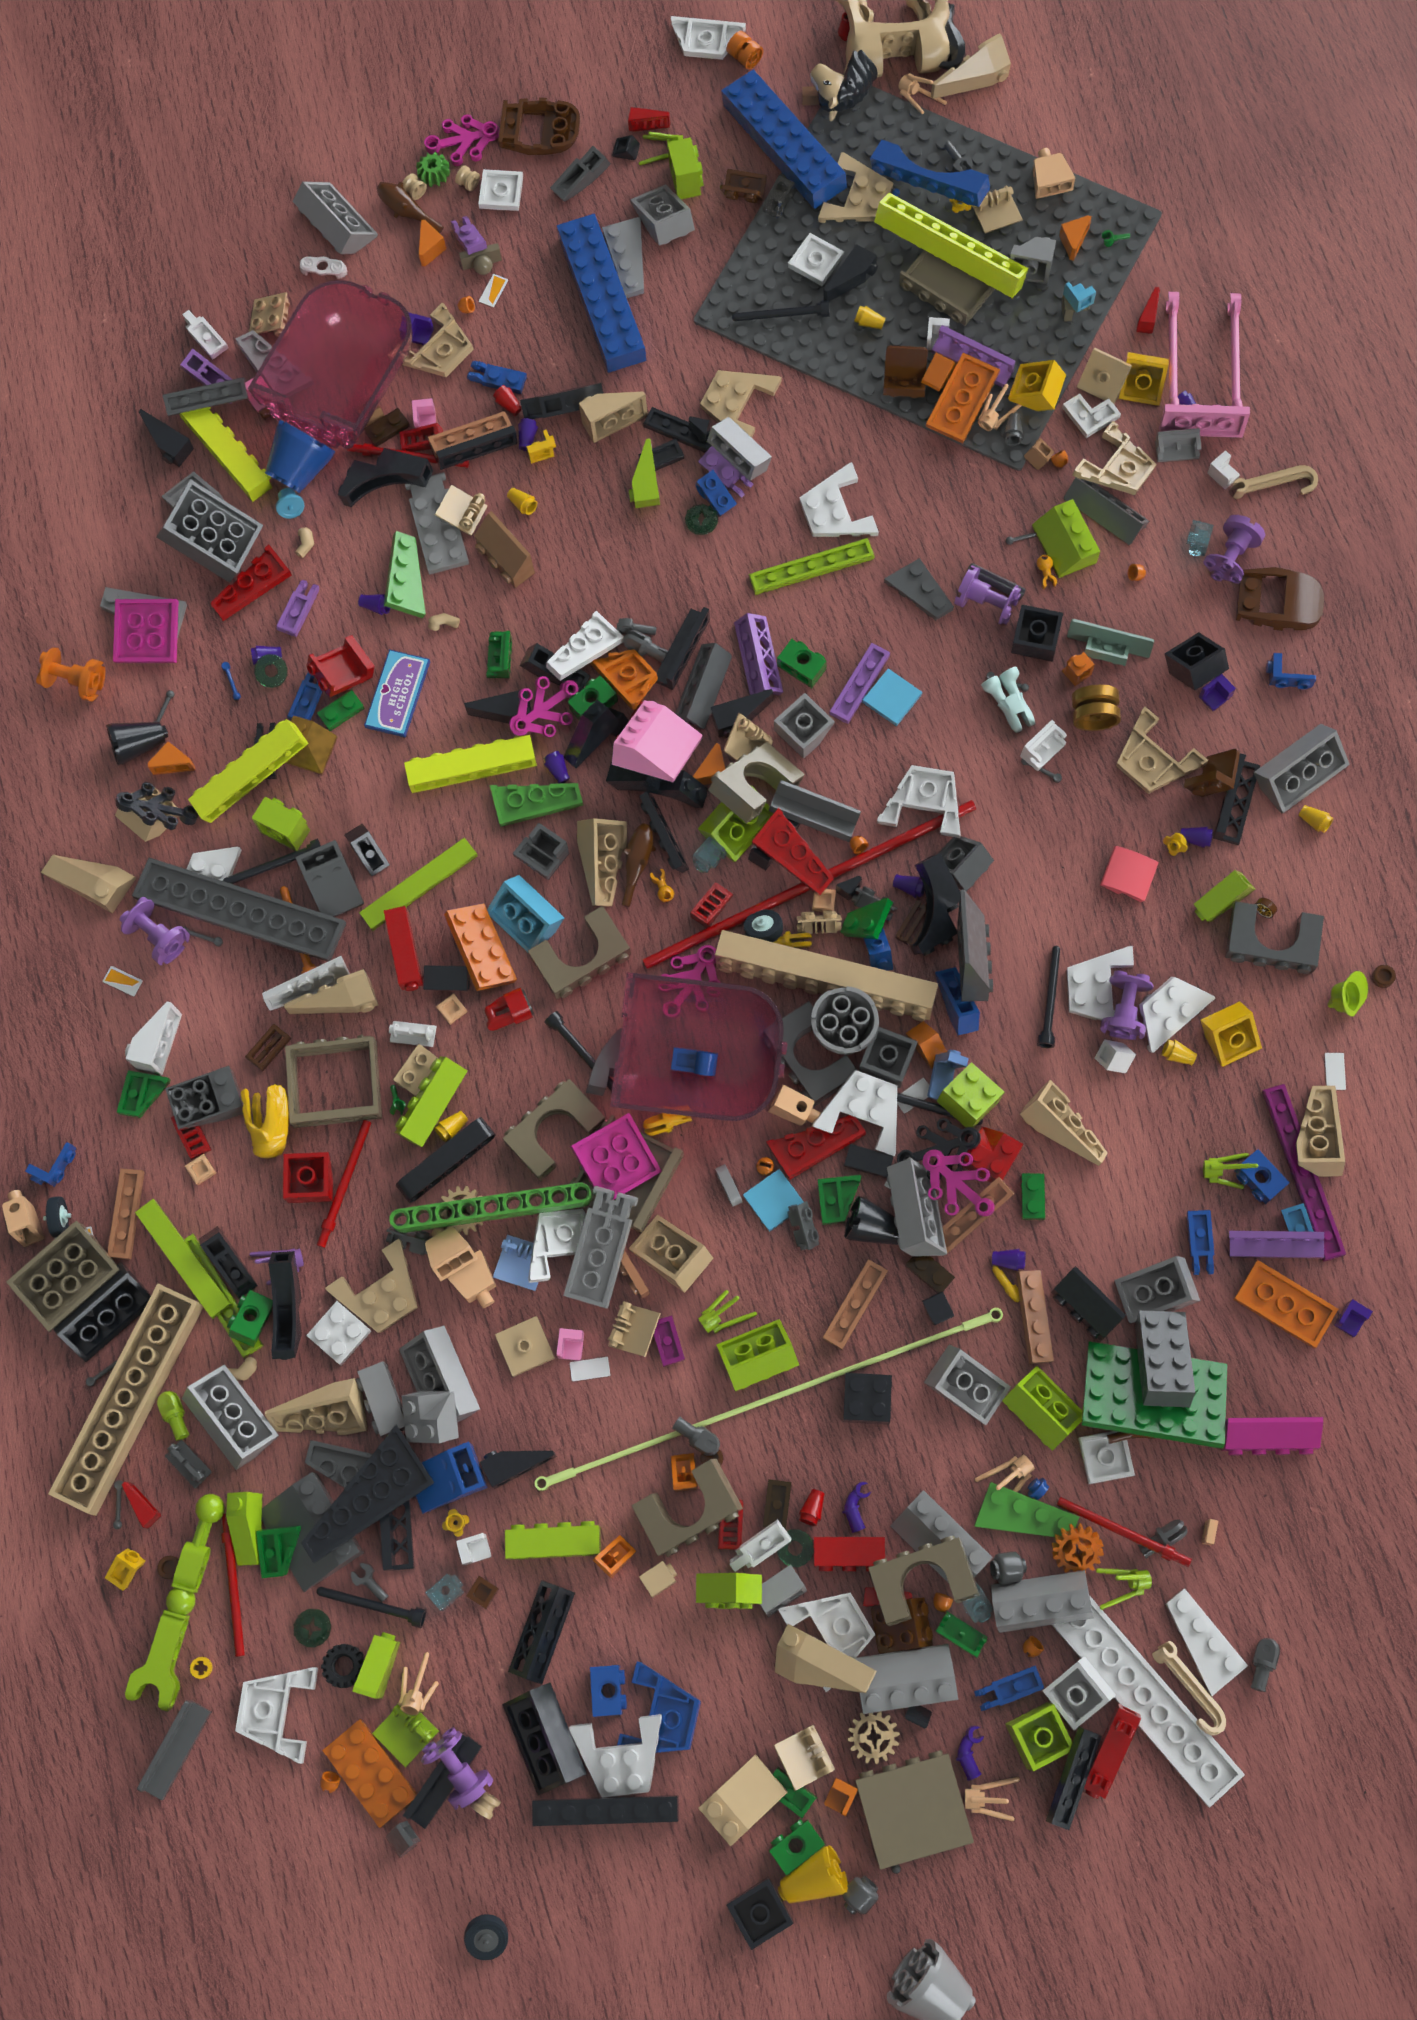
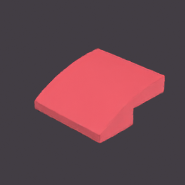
[1100,846,1159,902]

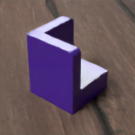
[402,312,434,345]
[1199,674,1236,711]
[1334,1299,1373,1337]

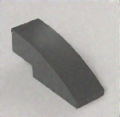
[550,146,611,202]
[586,1028,625,1096]
[386,1821,421,1858]

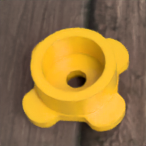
[949,199,972,213]
[1163,833,1188,856]
[442,1509,469,1537]

